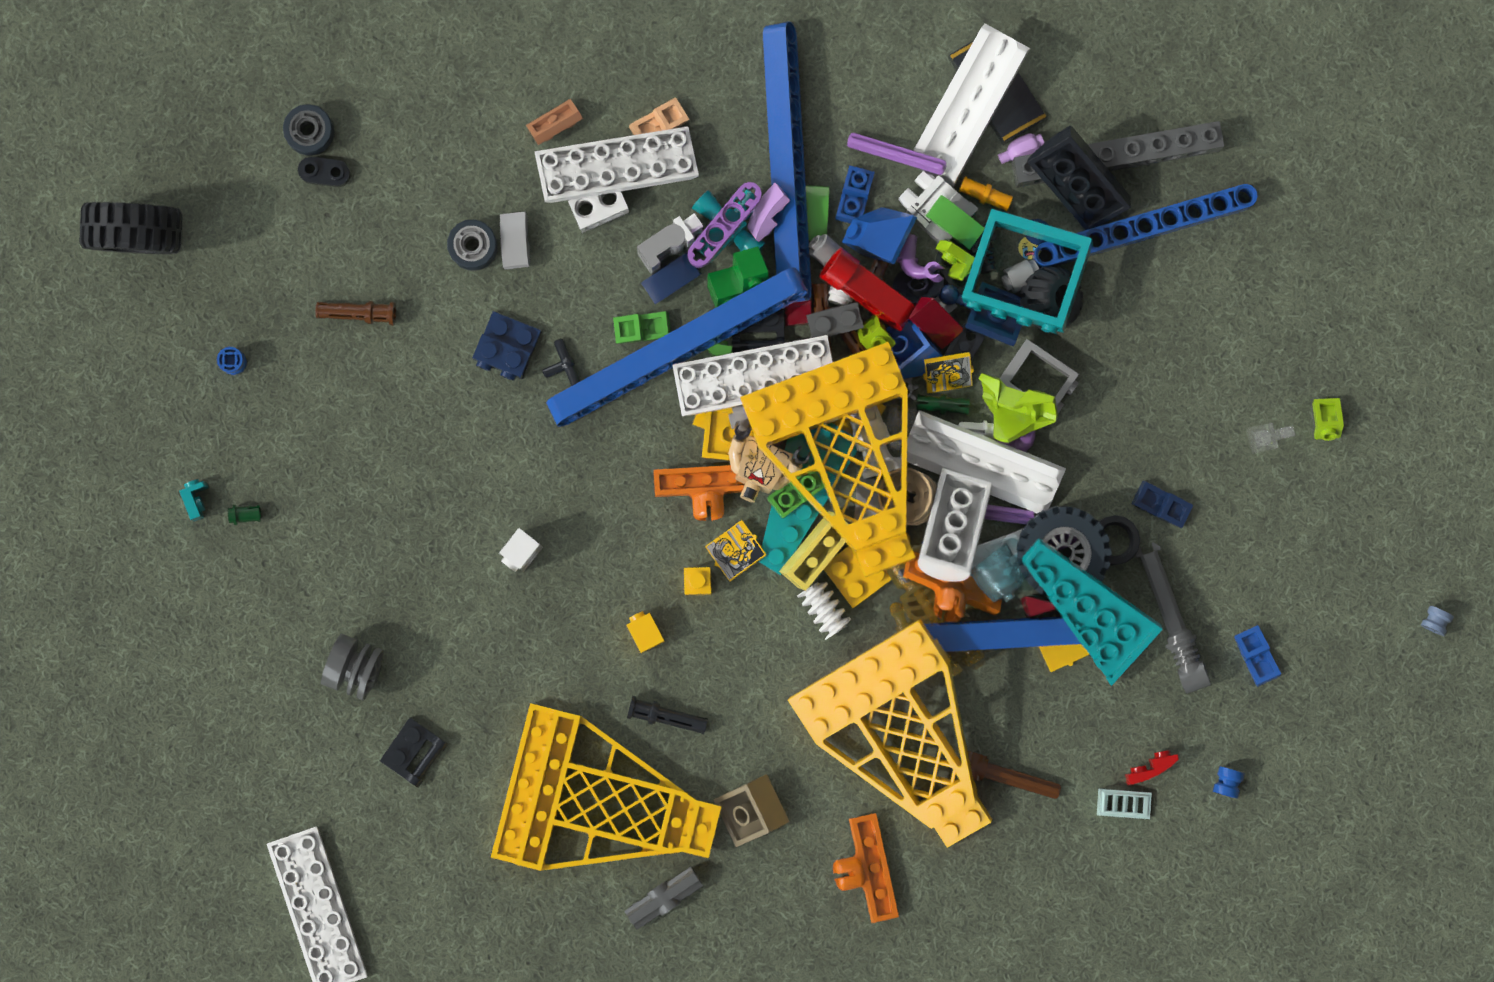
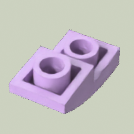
[747,183,790,242]

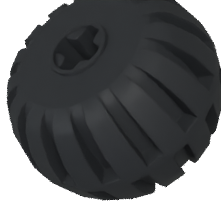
[1020,266,1084,329]

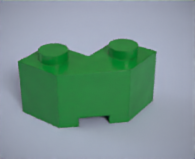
[707,246,768,308]

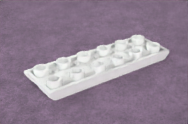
[913,24,1030,187]
[535,126,699,203]
[673,335,833,416]
[900,410,1066,513]
[267,826,368,982]

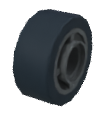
[283,104,335,156]

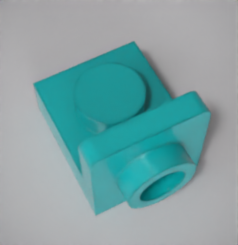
[179,479,209,522]

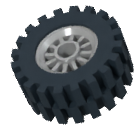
[1016,506,1111,597]

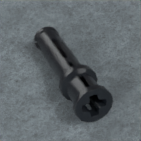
[627,696,708,735]

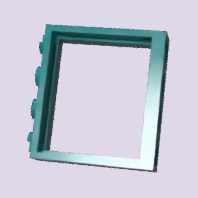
[962,209,1093,334]

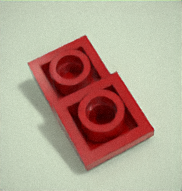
[1125,750,1179,785]

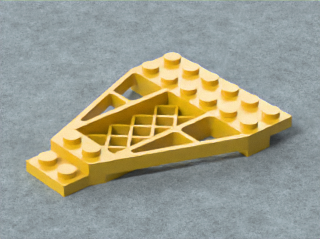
[740,342,915,578]
[788,619,993,847]
[491,703,721,871]

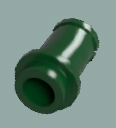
[228,504,261,525]

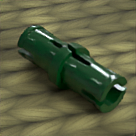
[916,394,970,415]

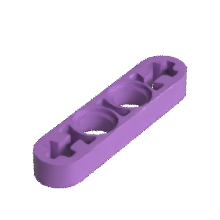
[688,182,761,268]

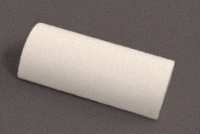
[918,468,993,582]

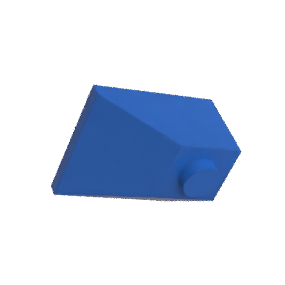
[842,207,917,264]
[886,319,943,379]

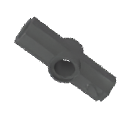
[625,866,703,930]

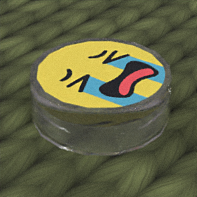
[1017,236,1042,261]

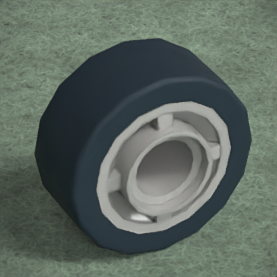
[447,219,498,271]

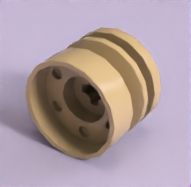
[878,468,937,525]

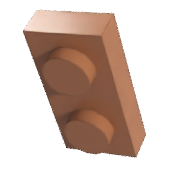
[526,99,583,145]

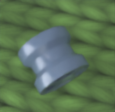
[1421,606,1454,636]

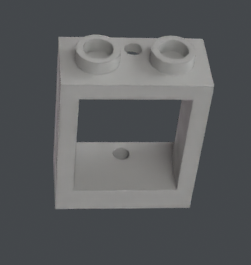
[1000,339,1079,413]

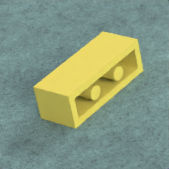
[779,511,848,591]

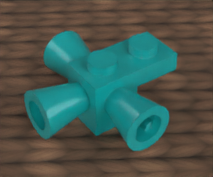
[692,190,766,263]

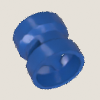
[217,347,247,375]
[1212,766,1245,799]

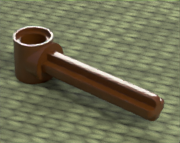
[961,751,1061,799]

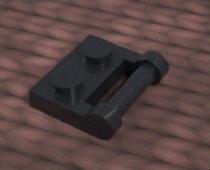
[732,308,785,353]
[380,717,449,788]

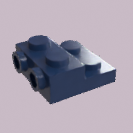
[472,311,542,381]

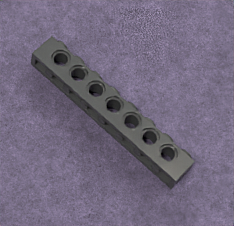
[1012,121,1224,188]

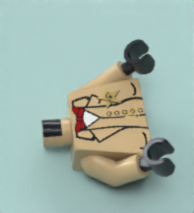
[728,421,811,503]

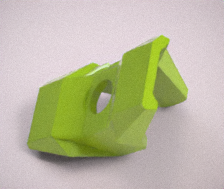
[979,373,1058,443]

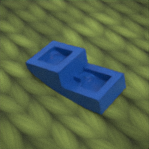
[1234,625,1281,687]

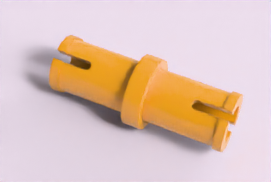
[958,176,1013,212]

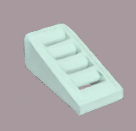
[1097,789,1152,819]

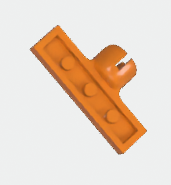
[653,465,745,521]
[903,550,1003,623]
[833,813,899,923]

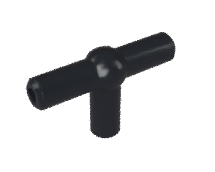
[542,339,580,386]

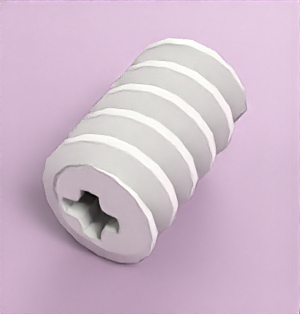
[797,582,851,640]

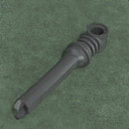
[1136,542,1211,694]

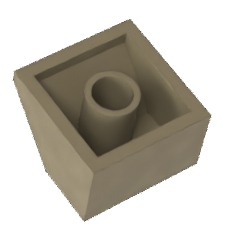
[714,774,790,847]

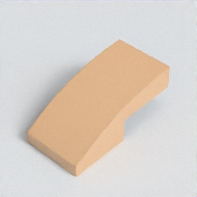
[629,98,689,135]

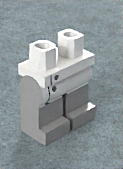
[898,170,979,243]
[637,214,703,275]

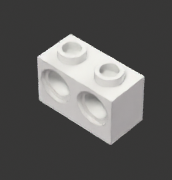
[568,191,629,233]
[500,528,543,572]

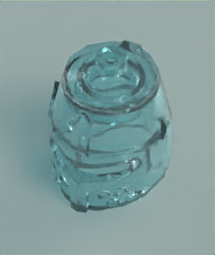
[971,543,1023,602]

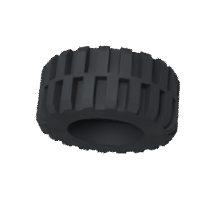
[79,202,183,254]

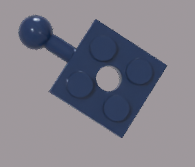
[939,282,1024,347]

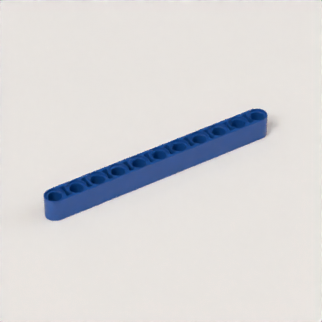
[763,21,812,303]
[546,267,808,427]

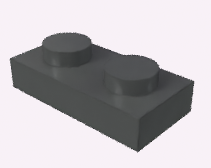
[806,302,864,338]

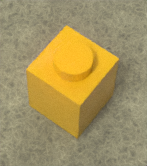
[684,567,711,595]
[627,611,665,653]

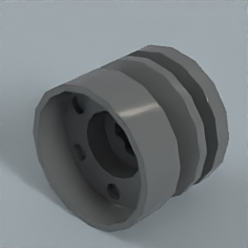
[321,634,384,701]

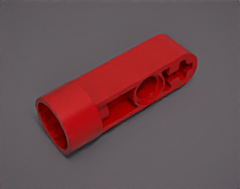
[819,247,915,331]

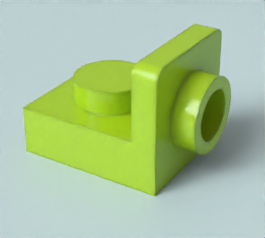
[935,240,975,281]
[857,315,896,349]
[1312,398,1344,441]

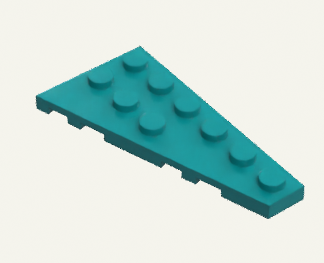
[758,422,857,575]
[1022,539,1163,686]

